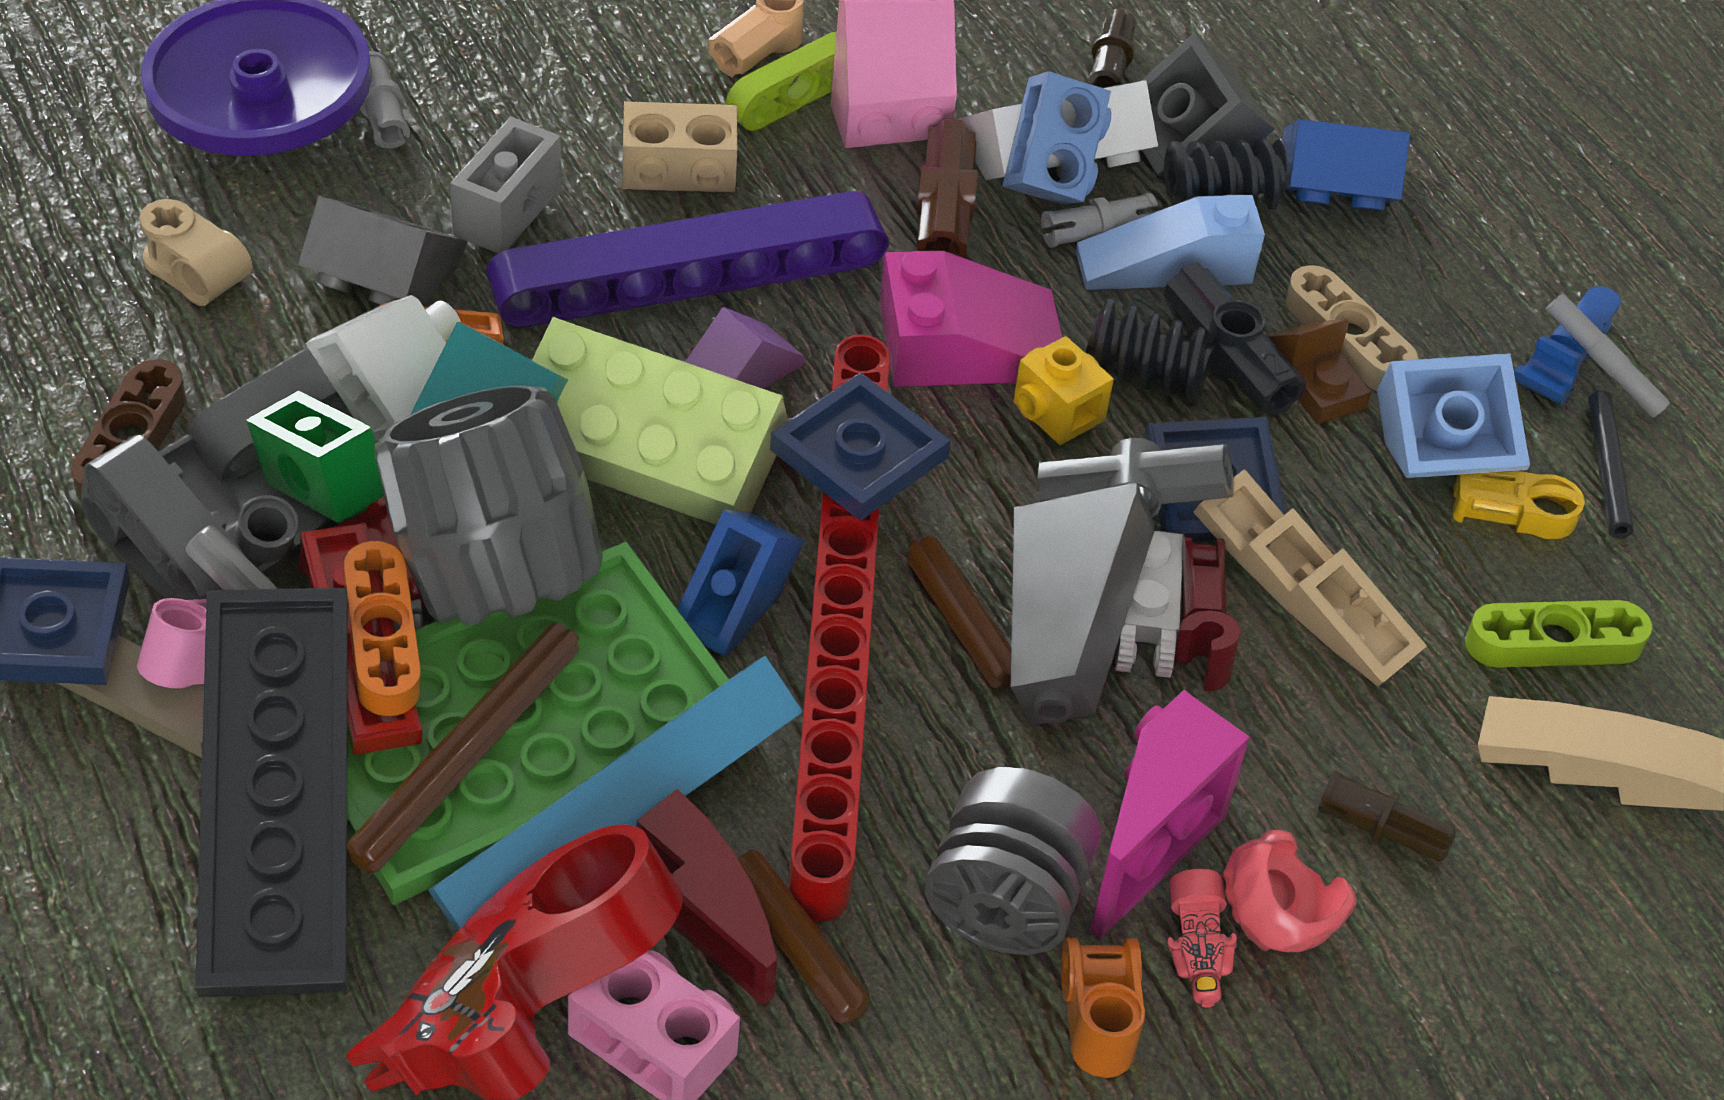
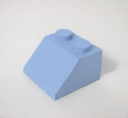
[1377,353,1530,478]

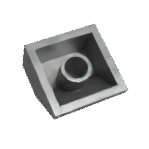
[298,196,468,304]

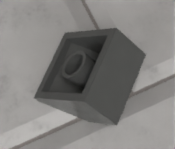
[1141,32,1274,179]

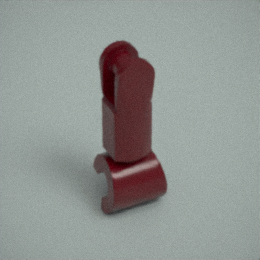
[1174,536,1241,691]

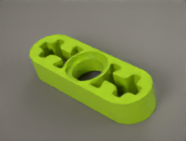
[725,32,836,131]
[1465,600,1652,668]

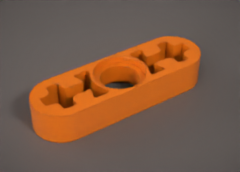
[344,541,421,716]

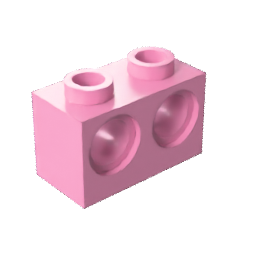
[568,950,740,1100]

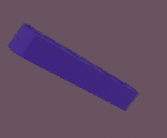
[486,192,889,328]

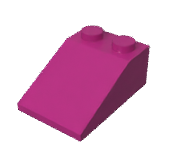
[879,251,1062,387]
[1090,690,1250,939]

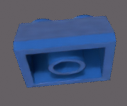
[1282,119,1410,211]

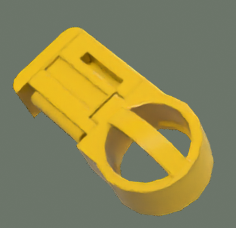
[1453,471,1585,540]

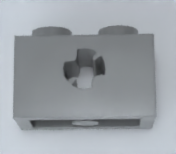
[450,116,561,254]

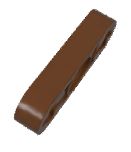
[71,359,186,501]

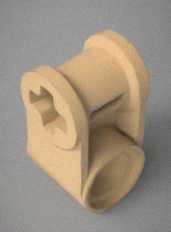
[139,199,253,306]

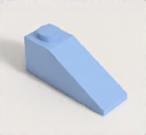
[1076,195,1265,290]

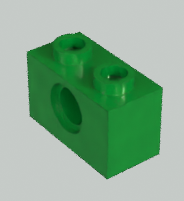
[246,391,384,523]

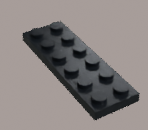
[196,588,348,997]

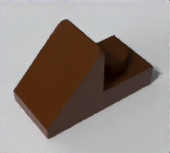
[1266,319,1372,424]

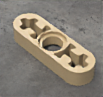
[1285,265,1418,391]

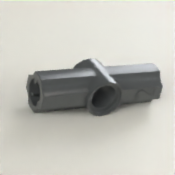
[1037,438,1234,517]

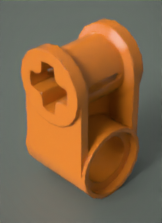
[1061,937,1145,1078]

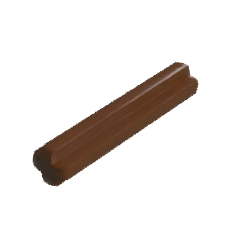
[907,535,1011,691]
[737,850,870,1025]

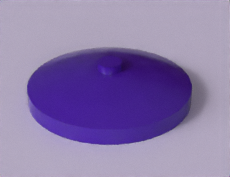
[141,0,372,156]

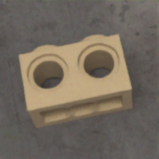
[622,101,737,192]

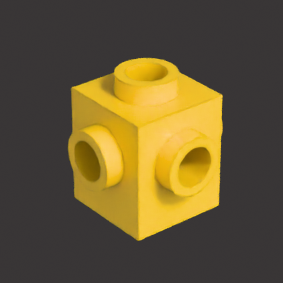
[1013,336,1114,445]

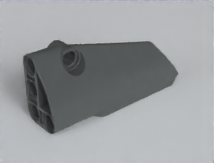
[80,347,379,600]

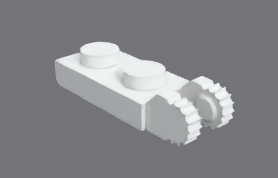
[1115,531,1183,678]

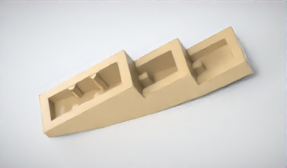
[1193,469,1427,686]
[1478,696,1724,811]

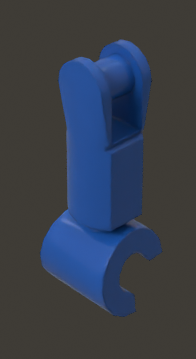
[1514,286,1621,406]

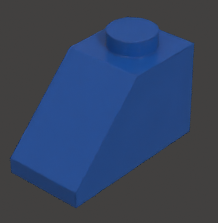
[677,510,805,656]

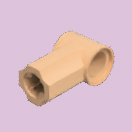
[708,0,804,78]

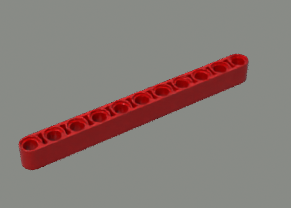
[788,335,890,922]

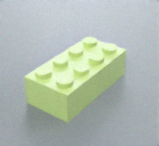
[532,317,788,525]

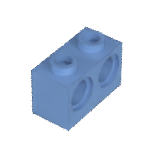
[1002,71,1112,205]

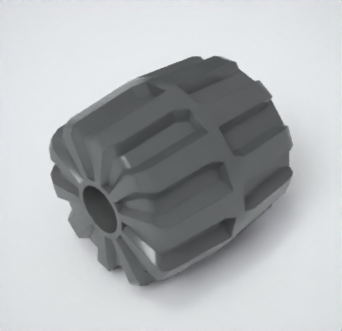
[374,385,603,625]

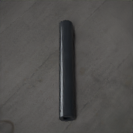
[1588,391,1634,539]

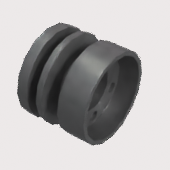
[924,767,1102,955]

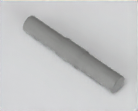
[1546,293,1670,418]

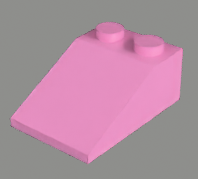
[830,0,957,148]

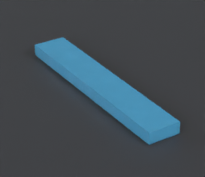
[428,656,803,932]

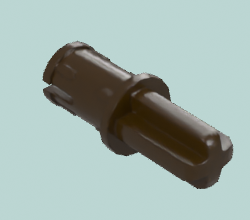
[1088,8,1136,88]
[1318,771,1456,861]

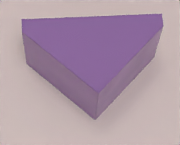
[685,307,805,389]

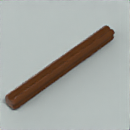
[347,622,579,873]

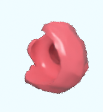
[1223,830,1357,952]

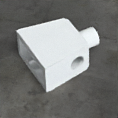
[305,295,461,441]

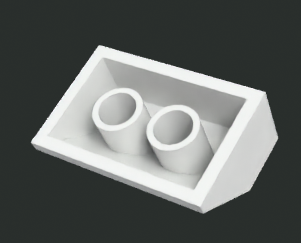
[958,80,1158,180]

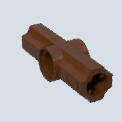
[916,118,978,259]

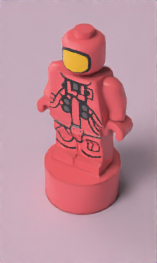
[1168,869,1237,1007]

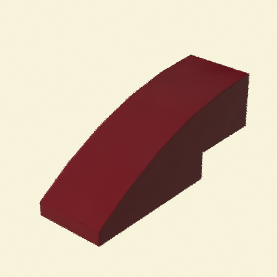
[636,789,777,1006]

